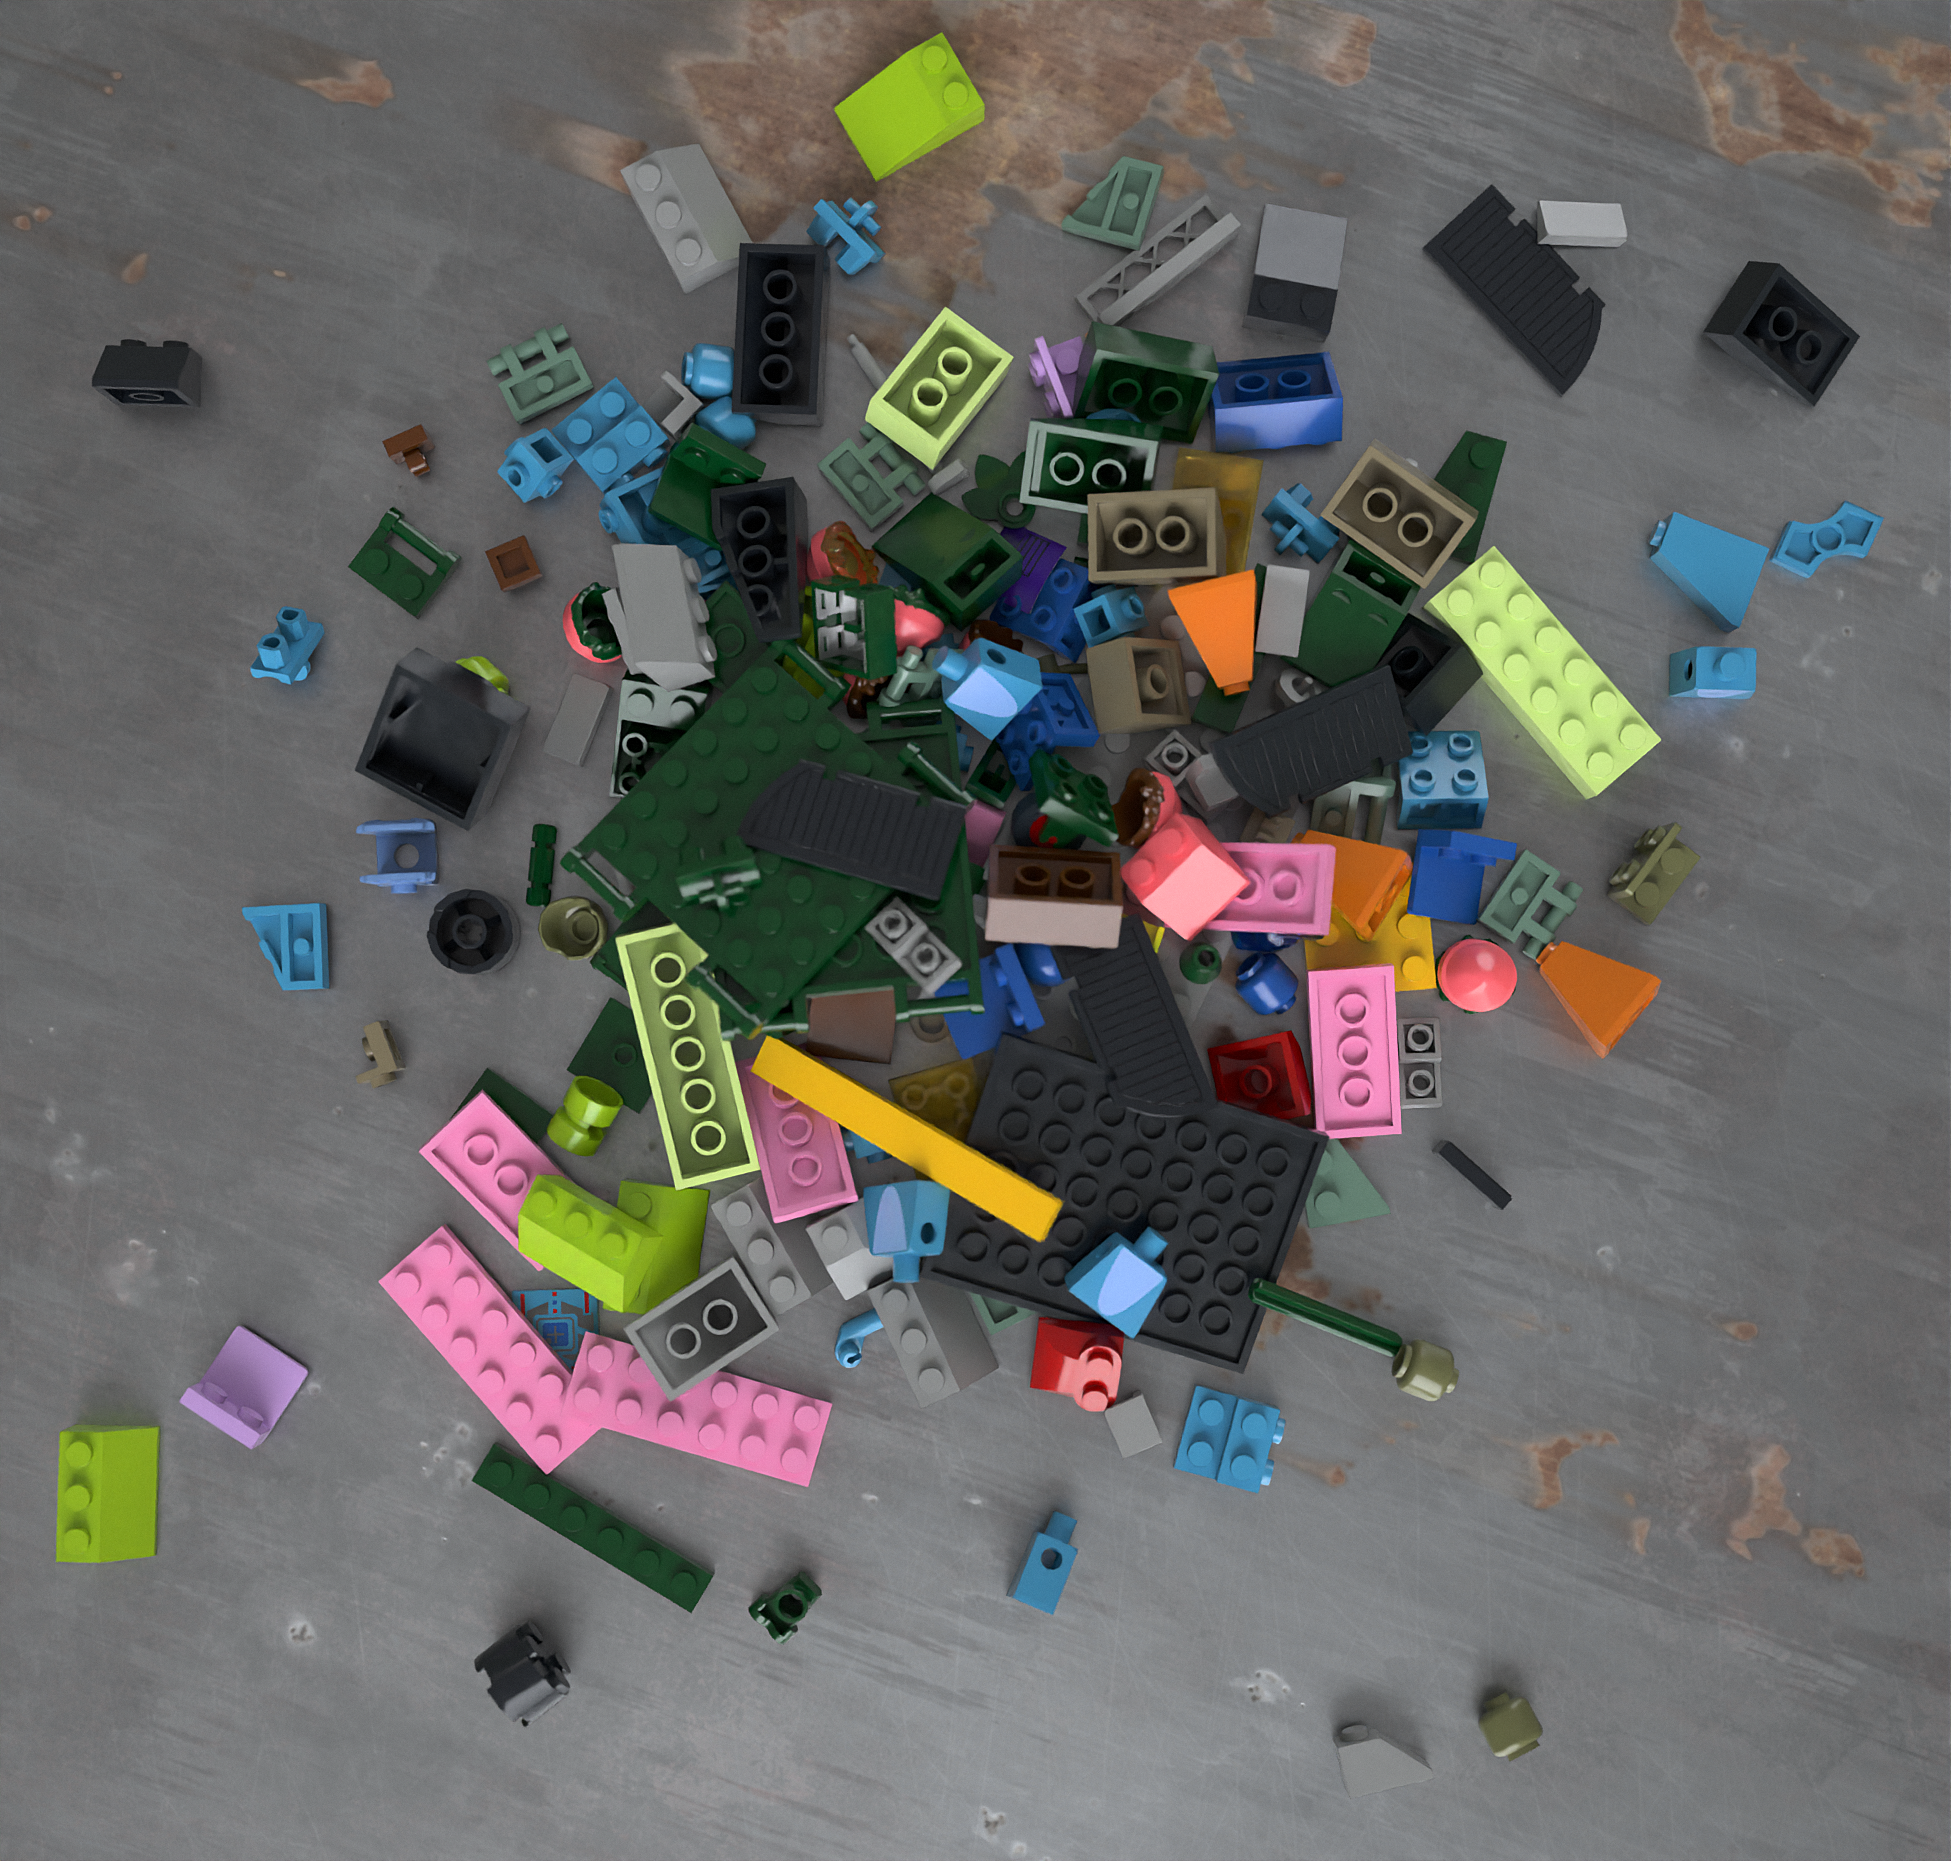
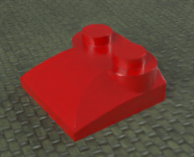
[1207,1030,1311,1120]
[1030,1317,1124,1412]

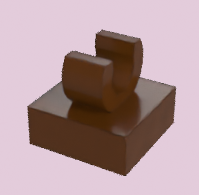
[382,424,435,477]
[485,535,543,593]

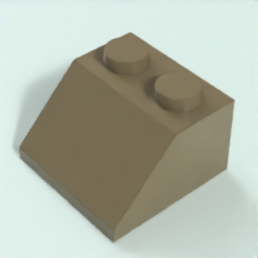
[1086,637,1191,734]

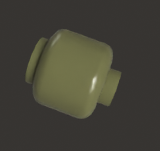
[1391,1339,1459,1402]
[1478,1693,1543,1762]

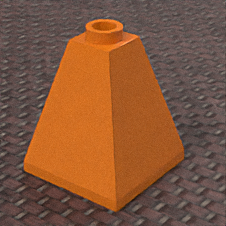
[1168,569,1257,696]
[1290,830,1413,942]
[1536,941,1661,1059]

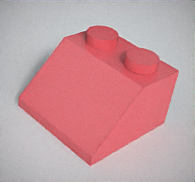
[1121,812,1251,941]

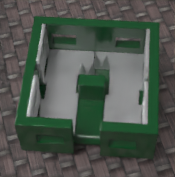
[811,574,897,680]

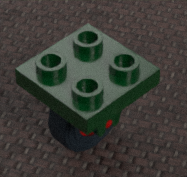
[1011,748,1119,850]

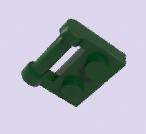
[348,507,462,619]

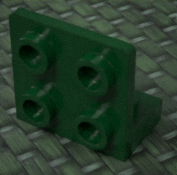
[648,422,766,551]

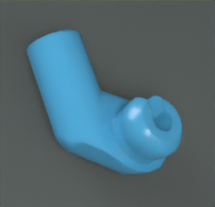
[834,1308,883,1368]

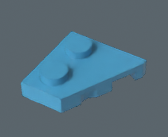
[242,903,329,991]

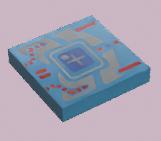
[512,1288,600,1372]

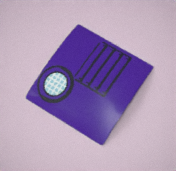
[997,527,1067,614]

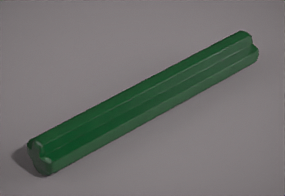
[1248,1278,1403,1357]

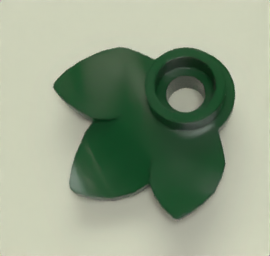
[961,450,1036,529]

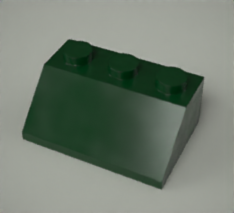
[1072,321,1219,444]

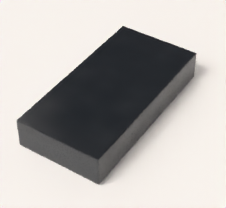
[1431,1140,1512,1210]

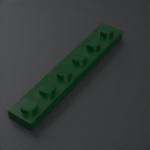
[472,1442,715,1613]

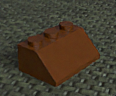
[985,844,1123,948]

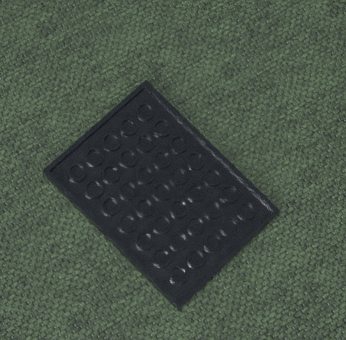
[919,1031,1329,1374]

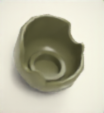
[538,895,608,960]

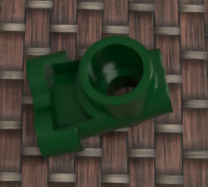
[748,1571,822,1645]

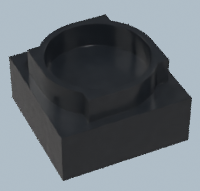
[355,647,531,831]

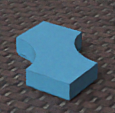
[1769,501,1884,578]

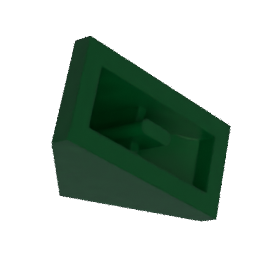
[964,738,1017,811]

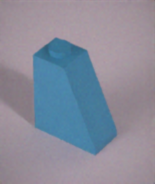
[1648,512,1770,633]

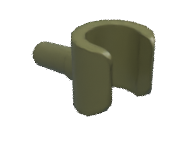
[1037,653,1088,674]

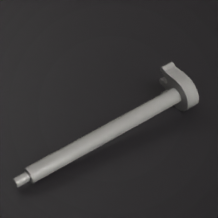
[847,334,970,495]

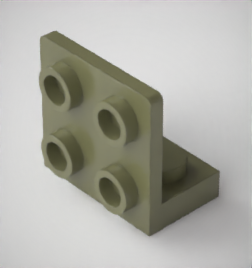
[1606,822,1701,925]

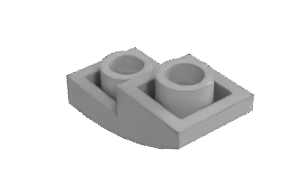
[1254,564,1310,657]
[1145,729,1234,825]
[865,898,962,995]
[1396,1017,1443,1109]

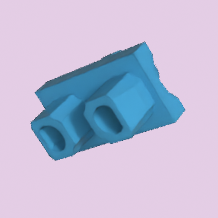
[806,197,886,275]
[1261,483,1340,564]
[250,606,325,684]

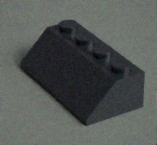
[732,243,831,426]

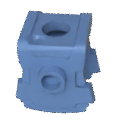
[356,818,439,894]

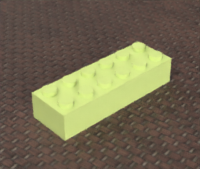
[1422,546,1661,799]
[615,922,761,1190]

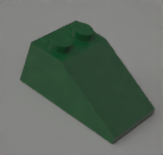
[1019,418,1164,514]

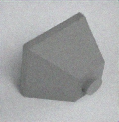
[806,1195,922,1301]

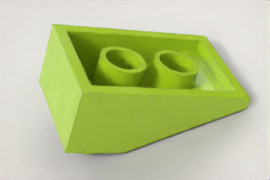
[834,32,985,182]

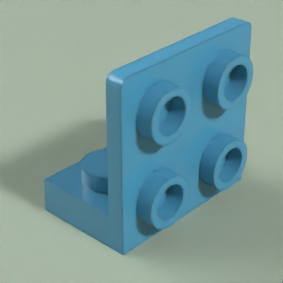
[1396,730,1489,829]

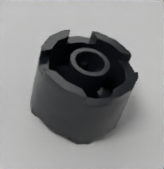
[427,889,520,975]
[474,1621,571,1728]

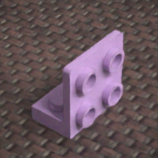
[1028,336,1083,419]
[179,1326,309,1449]

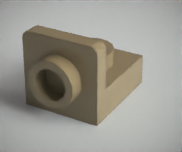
[355,1021,406,1089]

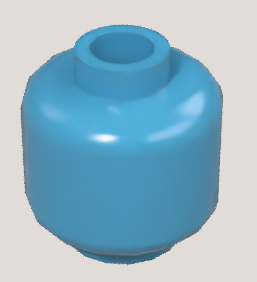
[681,343,735,400]
[695,396,757,450]

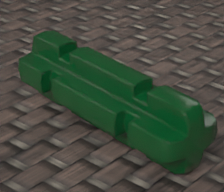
[526,824,557,907]

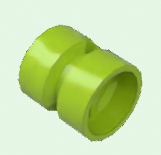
[547,1075,623,1157]

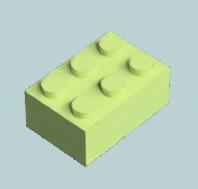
[865,307,1014,470]

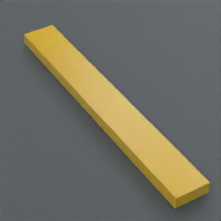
[750,1035,1063,1242]

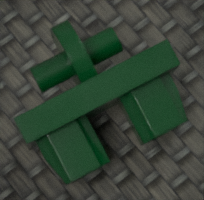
[673,835,761,911]

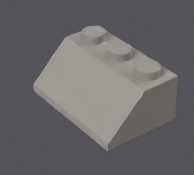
[620,143,752,294]
[612,543,717,692]
[710,1176,834,1318]
[867,1262,999,1409]

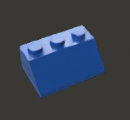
[1208,352,1343,453]

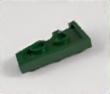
[1433,431,1507,565]

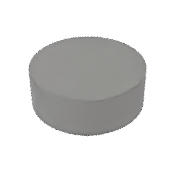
[910,1014,950,1043]

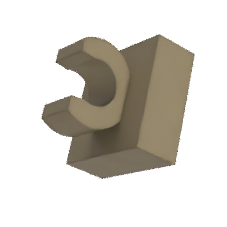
[1237,807,1296,844]

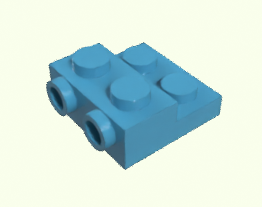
[551,377,671,495]
[598,466,701,551]
[1173,1384,1285,1493]

